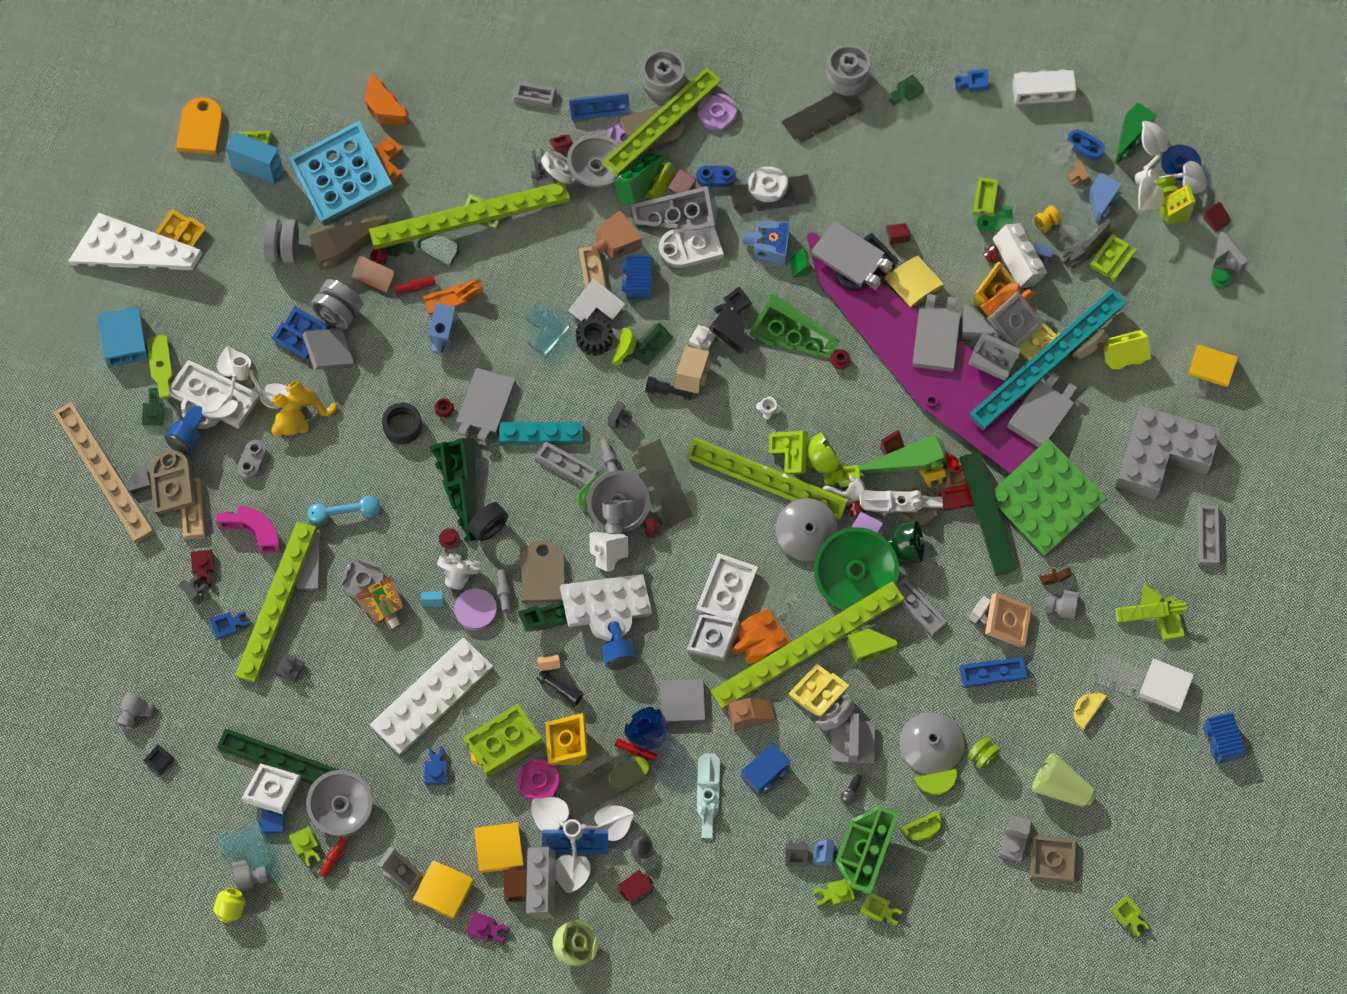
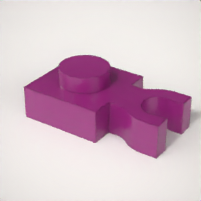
[466,911,509,944]

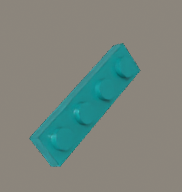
[499,422,583,444]

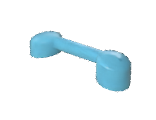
[307,495,381,527]

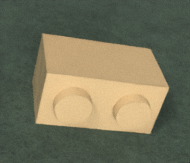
[674,346,712,393]

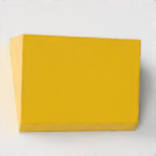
[973,262,1021,311]
[1188,344,1238,387]
[545,713,588,765]

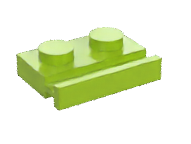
[1089,234,1137,282]

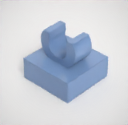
[1034,243,1055,266]
[813,839,839,866]

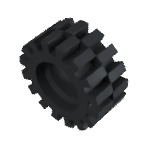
[576,316,613,356]

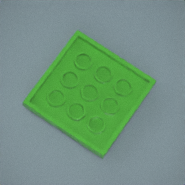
[992,438,1107,557]

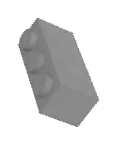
[526,847,556,920]

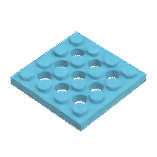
[289,121,394,225]

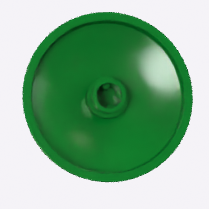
[814,527,899,611]

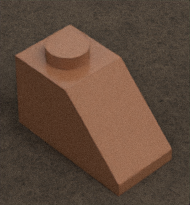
[728,698,775,731]

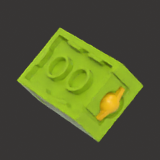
[463,704,543,780]

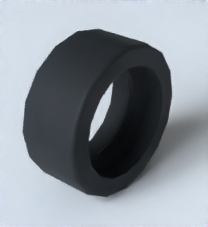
[382,402,422,444]
[468,502,508,542]

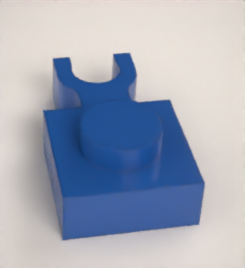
[954,69,989,92]
[209,611,250,641]
[424,747,447,785]

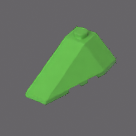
[749,293,840,358]
[858,434,948,475]

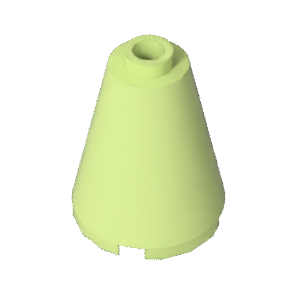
[1032,753,1095,807]

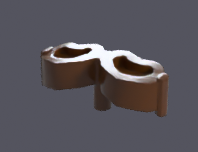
[1039,566,1073,585]

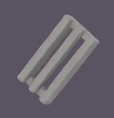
[513,82,556,108]

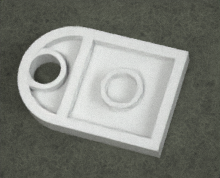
[659,226,724,268]

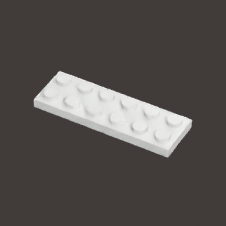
[370,638,493,756]

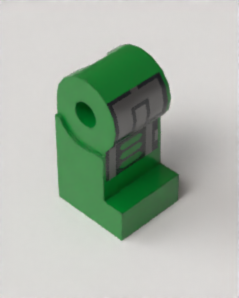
[974,205,1014,232]

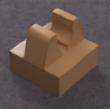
[1067,160,1092,187]

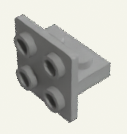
[969,332,1021,381]
[831,714,875,764]

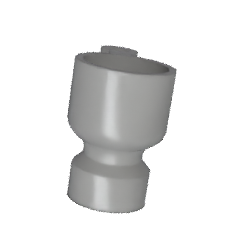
[602,500,633,533]
[1045,590,1078,619]
[116,694,156,729]
[232,860,268,892]

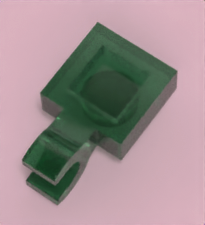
[889,74,925,106]
[384,241,416,257]
[142,388,165,426]

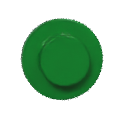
[1211,268,1231,288]

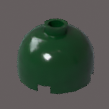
[888,521,924,563]

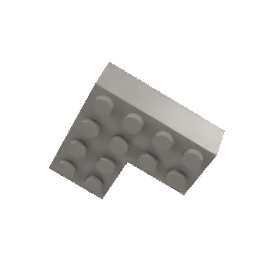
[1115,405,1221,500]

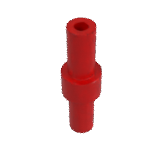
[395,276,436,295]
[945,451,961,473]
[614,738,658,762]
[318,837,348,879]

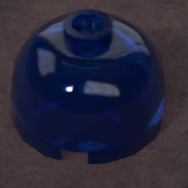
[624,707,669,750]

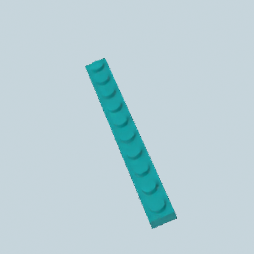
[969,288,1127,431]

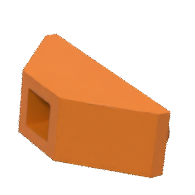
[365,74,409,126]

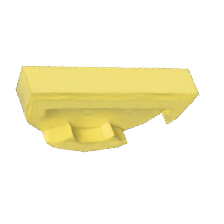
[1074,692,1107,731]

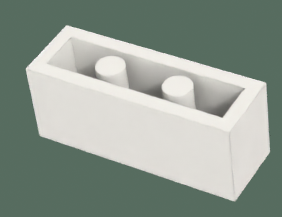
[1012,69,1076,104]
[993,223,1047,288]

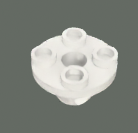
[437,554,480,589]

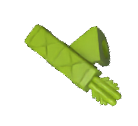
[1115,583,1188,623]

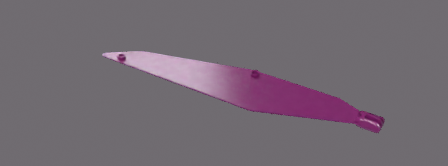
[807,232,1038,474]

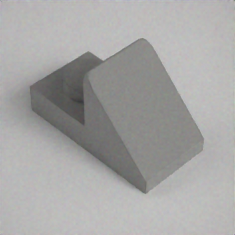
[1213,231,1248,274]
[999,815,1031,862]
[377,847,422,892]

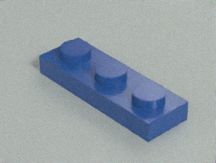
[569,92,630,120]
[959,657,1027,688]
[542,830,608,854]

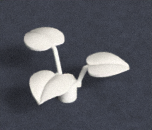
[1135,121,1206,211]
[202,346,289,419]
[531,797,634,893]

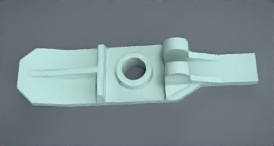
[697,753,720,839]

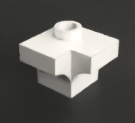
[589,532,628,571]

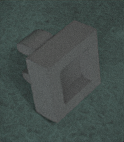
[608,401,632,429]
[178,576,207,605]
[275,653,305,683]
[785,841,808,866]

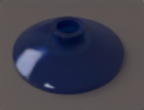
[1161,145,1201,181]

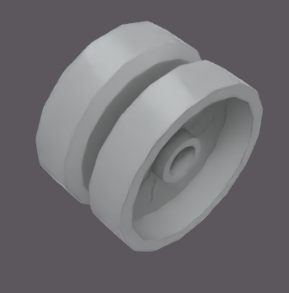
[827,44,871,96]
[642,49,685,101]
[264,218,299,264]
[310,279,363,330]

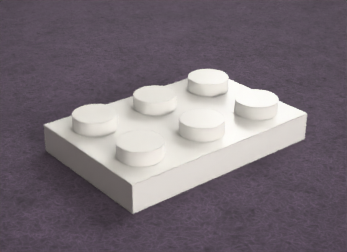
[696,553,758,620]

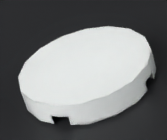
[541,151,576,184]
[749,167,788,202]

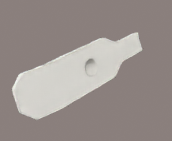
[859,490,943,512]

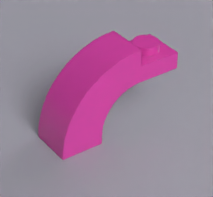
[216,506,281,553]

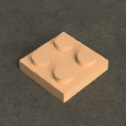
[985,593,1032,648]

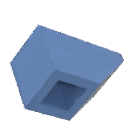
[1088,173,1122,223]

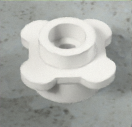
[756,396,781,419]

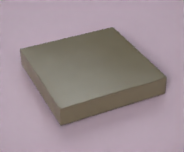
[1030,835,1077,884]

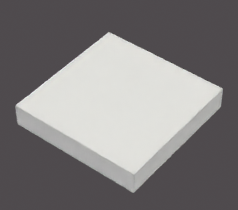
[1139,658,1194,712]
[242,763,301,814]

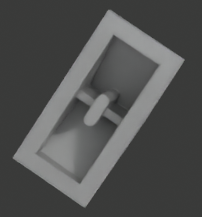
[961,304,995,342]

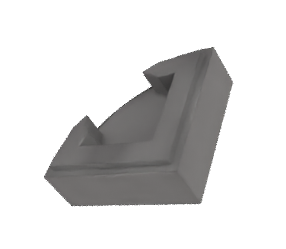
[129,467,151,493]

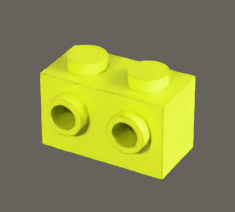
[1103,330,1151,370]

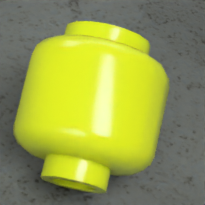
[213,888,246,923]

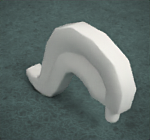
[822,476,865,505]

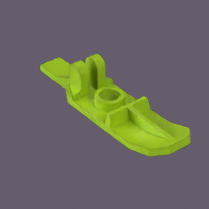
[147,334,172,399]

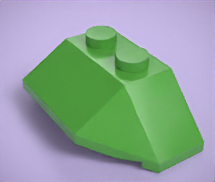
[835,806,899,895]

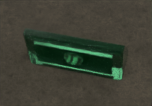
[416,234,461,267]
[631,323,673,366]

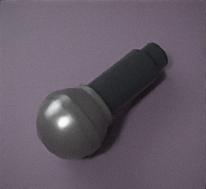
[840,774,862,805]

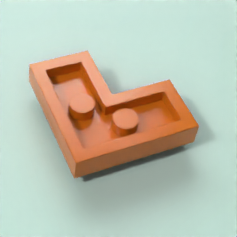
[360,136,403,184]

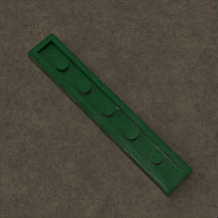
[959,452,1016,576]
[216,728,339,784]

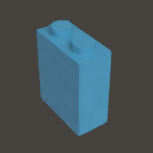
[226,132,284,184]
[98,307,149,367]

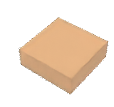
[537,654,560,671]

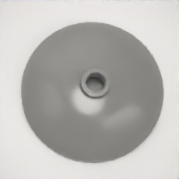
[567,135,626,188]
[587,470,650,533]
[775,498,838,561]
[899,712,964,775]
[306,770,373,836]

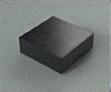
[143,744,175,775]

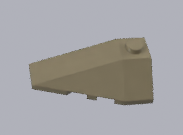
[308,215,389,271]

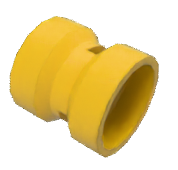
[1033,205,1062,233]

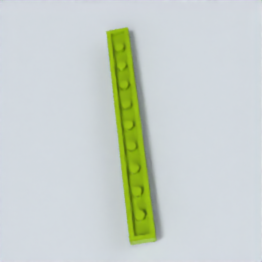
[369,182,570,249]
[711,581,904,710]

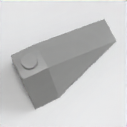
[631,186,717,230]

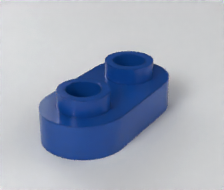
[1067,129,1105,161]
[696,166,736,187]

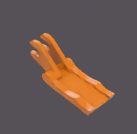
[422,279,484,315]

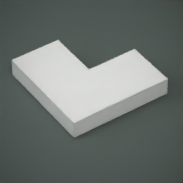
[568,279,625,322]

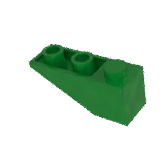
[1115,102,1157,164]
[614,153,664,203]

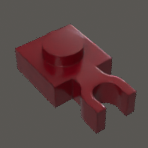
[191,549,214,588]

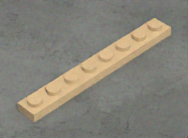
[53,402,154,544]

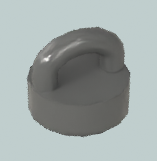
[631,837,653,859]

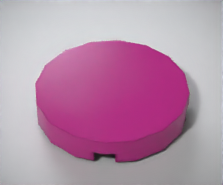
[517,759,560,801]

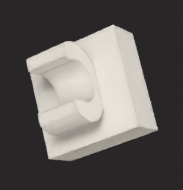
[689,325,716,351]
[968,596,991,624]

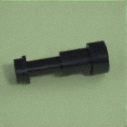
[645,376,692,400]
[537,670,584,707]

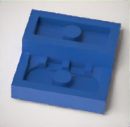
[272,306,330,359]

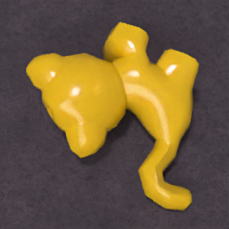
[270,380,338,437]

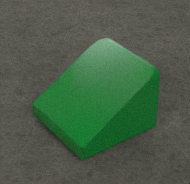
[789,249,809,277]

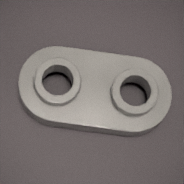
[237,440,267,481]

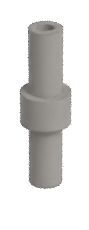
[600,439,617,472]
[497,569,511,612]

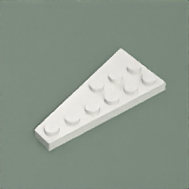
[69,213,202,270]

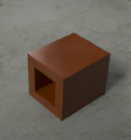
[503,867,527,903]

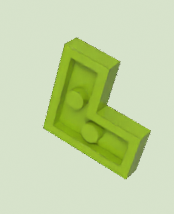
[768,431,808,474]

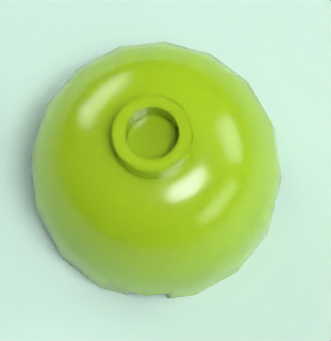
[807,431,843,474]

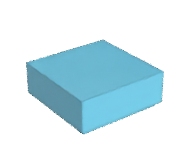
[421,591,444,607]

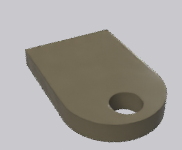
[620,106,684,151]
[150,450,196,516]
[522,540,565,603]

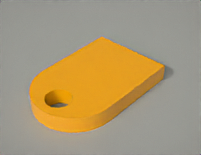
[176,97,223,154]

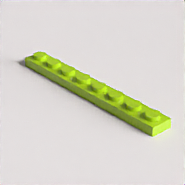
[602,67,721,177]
[686,437,848,520]
[235,522,318,684]

